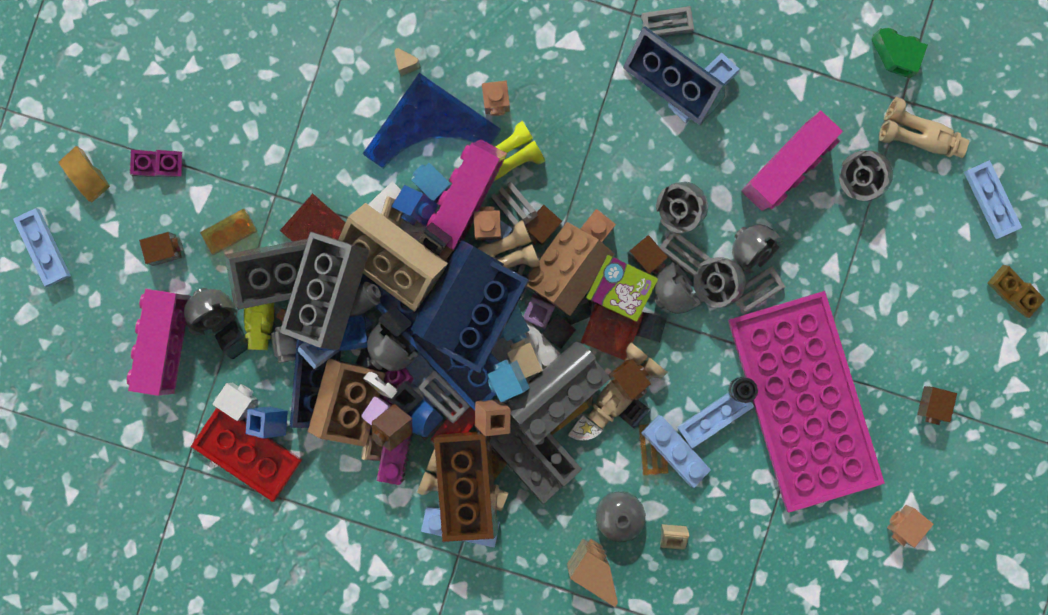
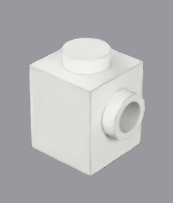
[212,382,257,421]

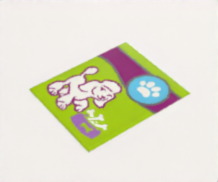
[586,255,658,321]

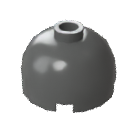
[839,150,893,201]
[656,181,708,233]
[732,224,783,274]
[693,257,746,308]
[654,263,701,314]
[184,288,237,335]
[367,322,418,371]
[596,491,646,542]

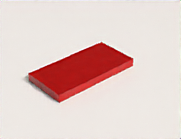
[190,408,303,502]

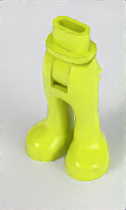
[494,121,546,181]
[244,303,275,350]

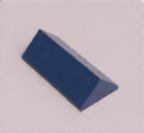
[623,26,725,125]
[411,240,504,352]
[436,261,530,373]
[290,339,341,428]

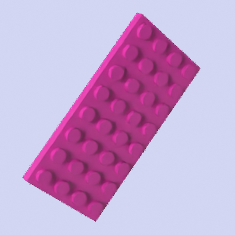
[728,291,885,513]

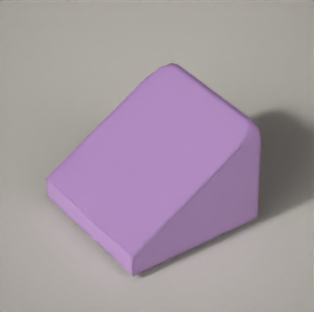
[523,294,555,329]
[362,397,392,425]

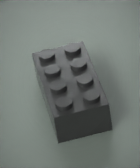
[280,232,370,350]
[224,239,308,310]

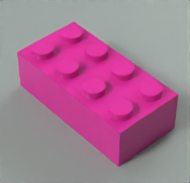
[741,110,843,211]
[427,140,507,250]
[127,289,191,396]

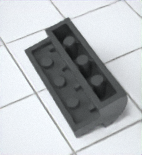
[505,342,611,446]
[475,399,582,504]

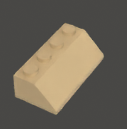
[339,203,448,312]

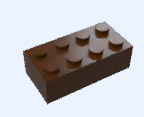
[434,431,498,542]

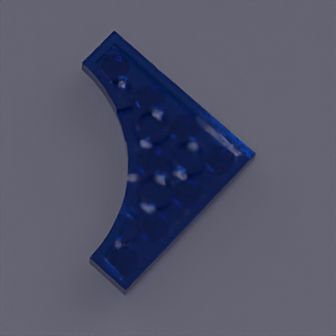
[362,73,501,169]

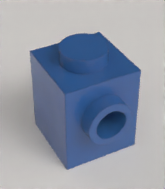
[391,185,438,227]
[246,406,288,438]

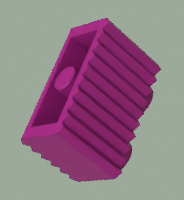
[376,434,413,485]

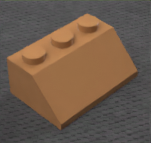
[567,539,618,607]

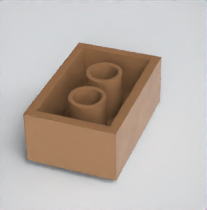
[527,222,614,316]
[308,358,386,447]

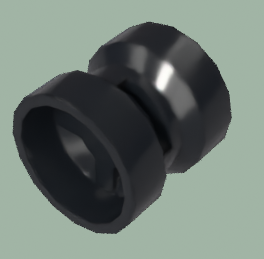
[728,377,758,403]

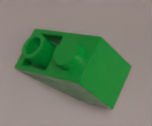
[871,28,928,79]

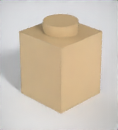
[507,340,542,378]

